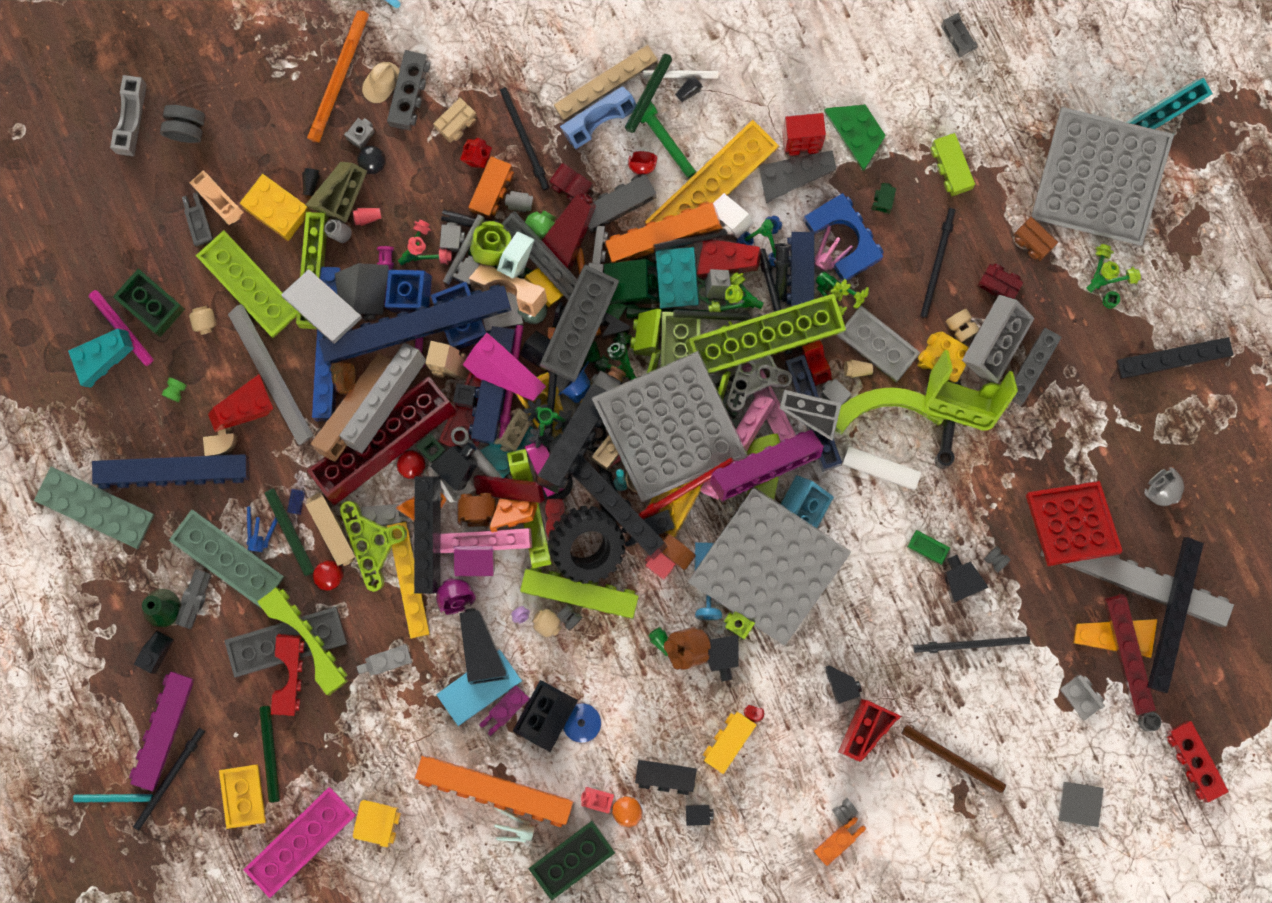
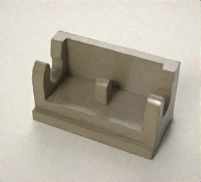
[494,409,532,452]

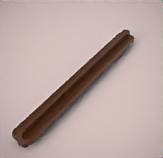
[902,725,1006,793]

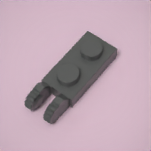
[182,192,213,247]

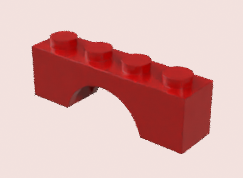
[271,634,305,716]

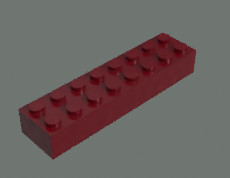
[307,376,456,506]

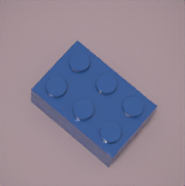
[430,282,486,350]

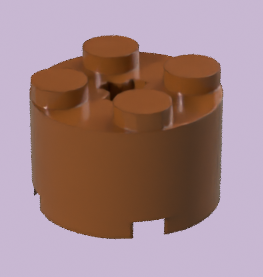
[457,493,496,527]
[664,627,711,670]

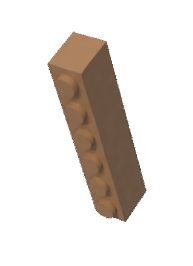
[311,354,392,462]

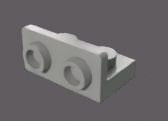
[1059,675,1105,721]

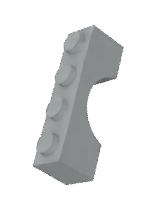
[110,75,147,156]

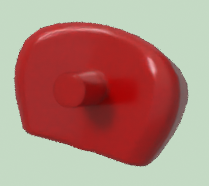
[744,705,765,723]

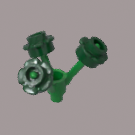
[594,332,637,381]

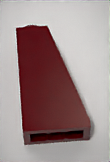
[542,193,596,270]

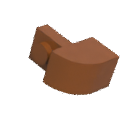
[658,533,696,571]

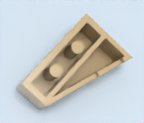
[426,341,470,381]

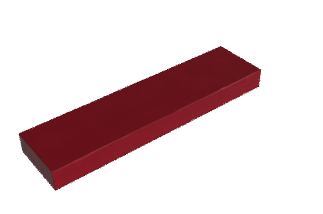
[473,475,544,503]

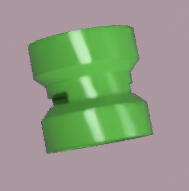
[161,377,187,403]

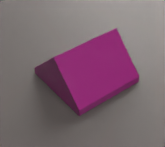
[454,546,495,576]

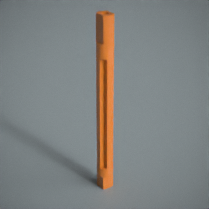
[307,10,369,143]

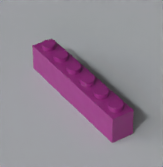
[710,430,824,501]
[129,672,195,791]

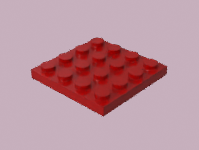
[1026,481,1123,566]

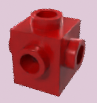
[460,138,492,169]

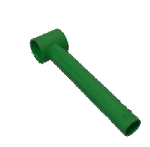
[640,102,696,179]

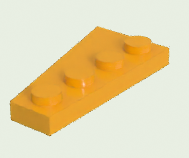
[1073,619,1157,658]

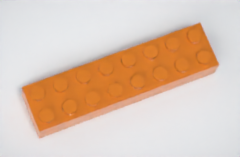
[415,755,574,827]

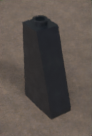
[459,608,509,685]

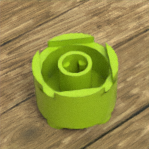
[470,221,511,266]

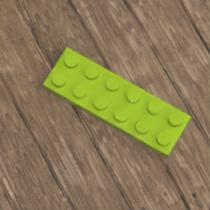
[196,230,297,338]

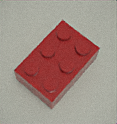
[782,113,826,156]

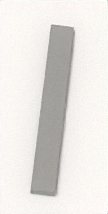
[228,304,313,445]

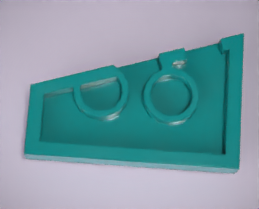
[480,425,536,478]

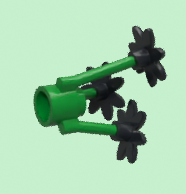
[524,398,572,448]

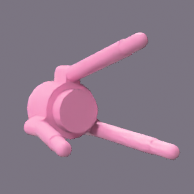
[814,226,853,272]

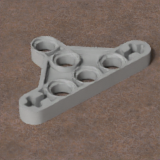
[726,355,792,413]

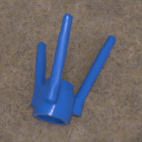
[246,506,277,552]

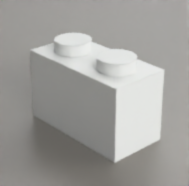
[713,194,753,239]

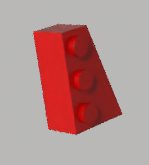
[697,239,762,280]
[208,374,273,432]
[838,699,902,762]

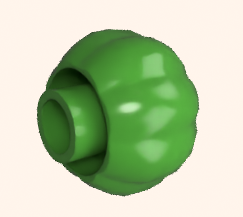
[525,210,556,240]

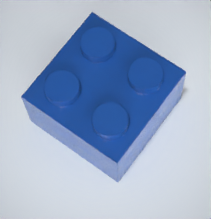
[385,270,432,313]

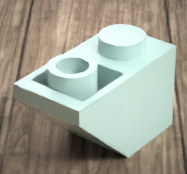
[497,232,534,278]

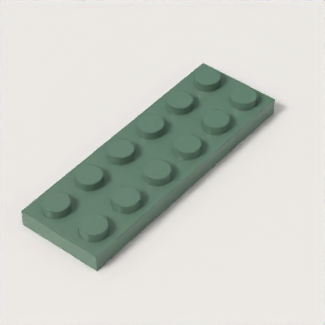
[34,467,155,549]
[169,510,285,608]

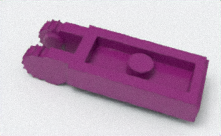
[479,685,530,737]

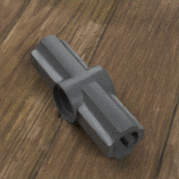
[175,569,212,629]

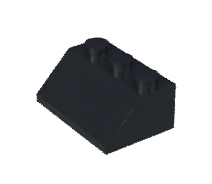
[513,680,578,752]
[635,759,697,795]

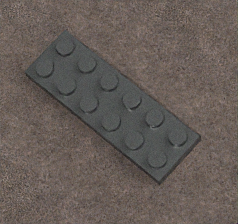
[539,265,619,382]
[224,607,347,678]

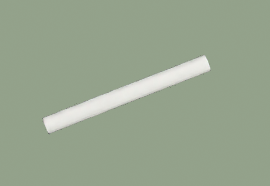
[643,70,718,79]

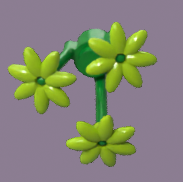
[815,272,869,316]

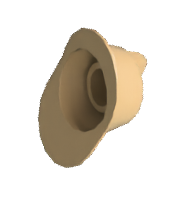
[362,62,399,103]

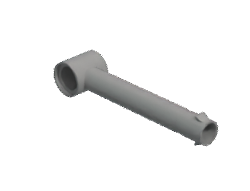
[451,427,506,499]

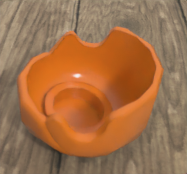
[612,796,643,828]

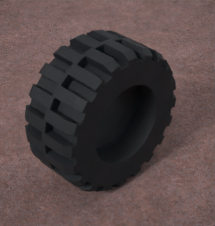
[548,506,626,584]

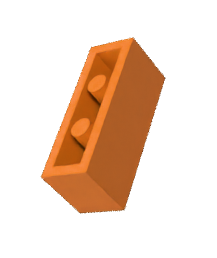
[468,156,514,220]

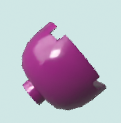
[436,578,476,615]

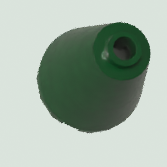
[142,589,181,627]

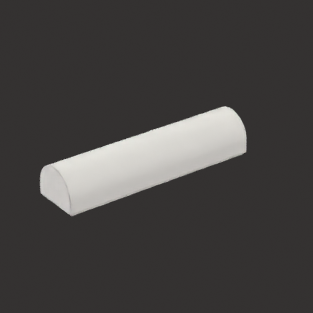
[842,446,921,490]

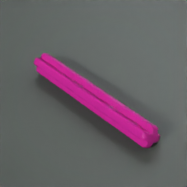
[89,290,154,366]

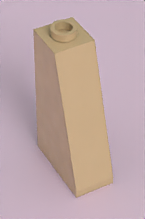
[306,492,355,566]

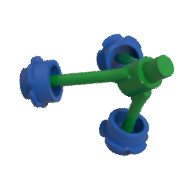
[736,215,782,267]

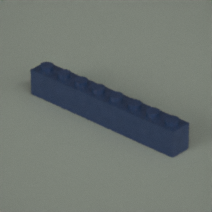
[92,454,250,489]

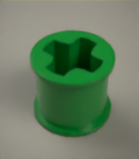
[1102,291,1120,309]

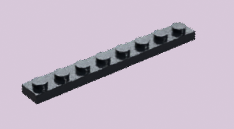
[1147,537,1204,693]

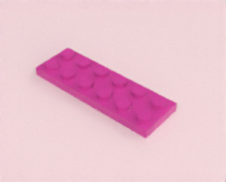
[243,787,357,899]

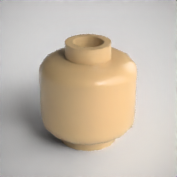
[189,306,217,335]
[532,609,562,637]

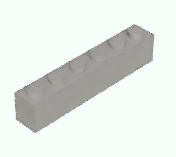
[339,343,426,453]

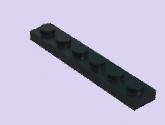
[1116,337,1234,379]

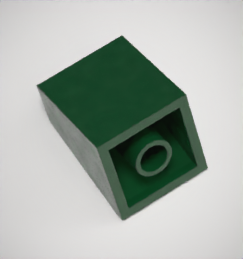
[603,259,660,304]

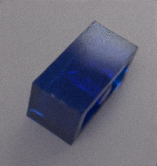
[287,489,305,515]

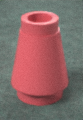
[352,208,381,227]

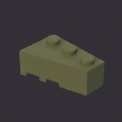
[305,162,367,223]

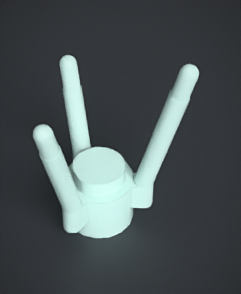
[494,807,535,843]

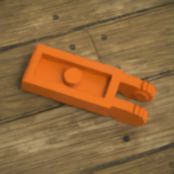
[813,816,866,866]

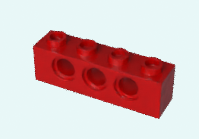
[1166,721,1229,803]

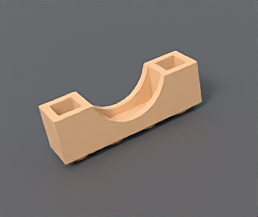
[469,264,547,317]

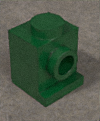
[871,183,896,214]
[416,433,446,464]

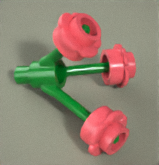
[398,220,452,266]

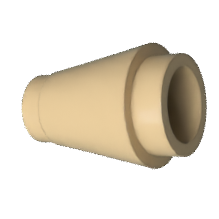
[844,359,873,378]

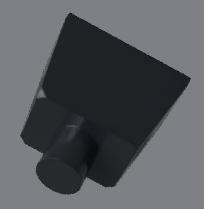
[430,442,478,491]
[944,554,988,604]
[707,635,739,682]

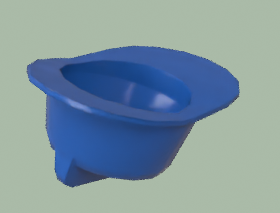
[558,361,591,403]

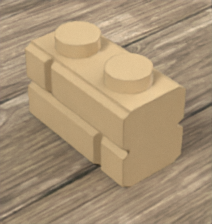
[433,98,477,143]

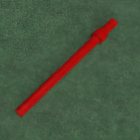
[638,457,734,520]

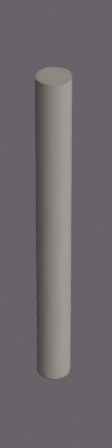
[443,214,485,284]

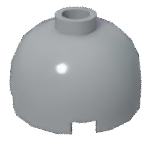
[1145,467,1184,506]

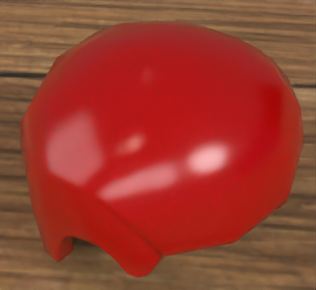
[628,151,657,175]
[396,450,426,479]
[313,560,344,591]

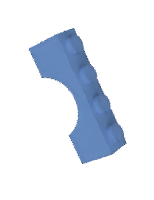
[560,86,636,149]

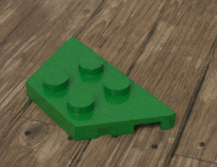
[824,104,886,171]

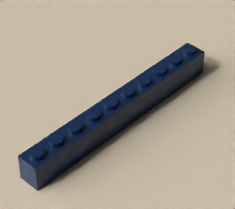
[319,285,512,365]

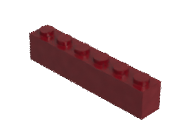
[1103,594,1156,715]

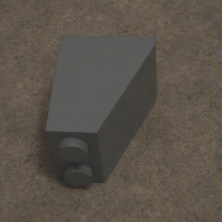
[334,263,389,322]

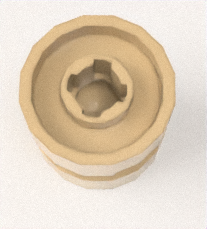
[945,309,979,343]

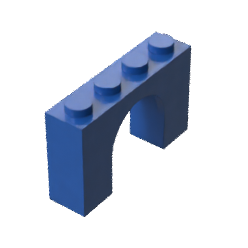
[803,193,884,281]

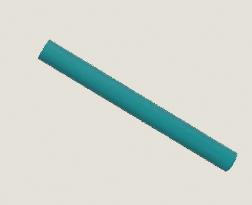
[73,794,153,802]

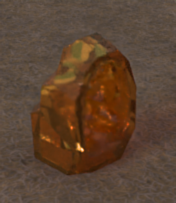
[330,363,355,394]

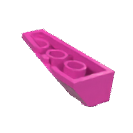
[463,333,546,401]

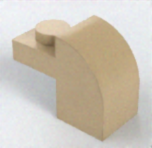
[203,427,237,456]

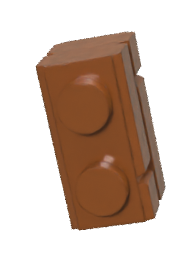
[1013,216,1059,261]

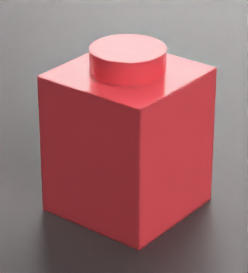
[645,553,676,580]

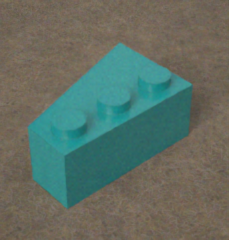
[68,328,134,388]

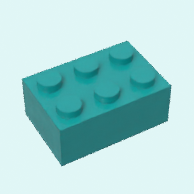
[656,247,699,308]

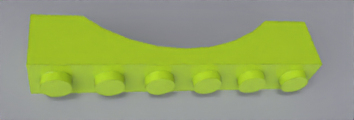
[257,588,348,696]

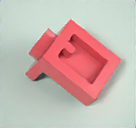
[581,787,614,814]

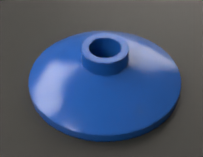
[563,703,601,743]

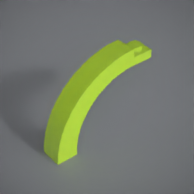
[835,388,945,435]
[507,449,552,568]

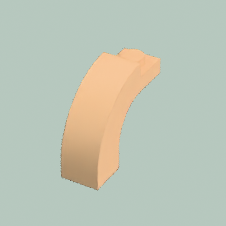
[189,170,244,225]

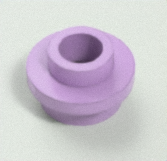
[511,606,530,624]

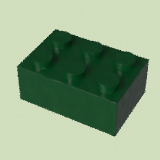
[113,269,185,337]

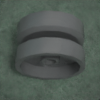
[160,105,206,143]

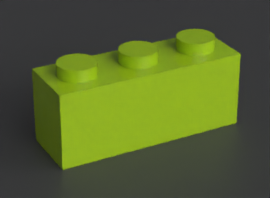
[930,133,975,197]

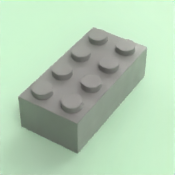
[962,295,1034,384]

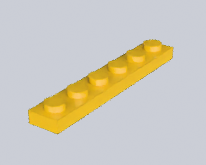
[387,521,430,639]

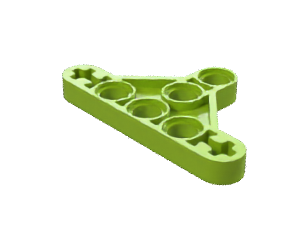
[340,501,407,592]

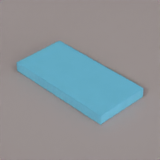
[436,649,522,726]

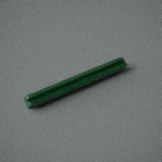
[625,53,672,133]
[264,488,314,576]
[259,706,280,803]

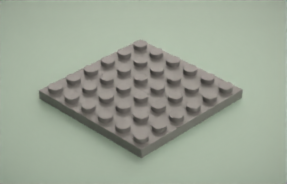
[1031,107,1174,246]
[592,351,748,502]
[688,487,851,646]

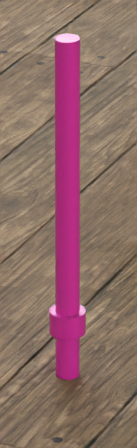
[499,325,524,438]

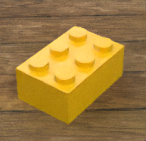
[240,174,311,241]
[702,712,756,774]

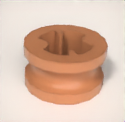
[607,366,626,383]

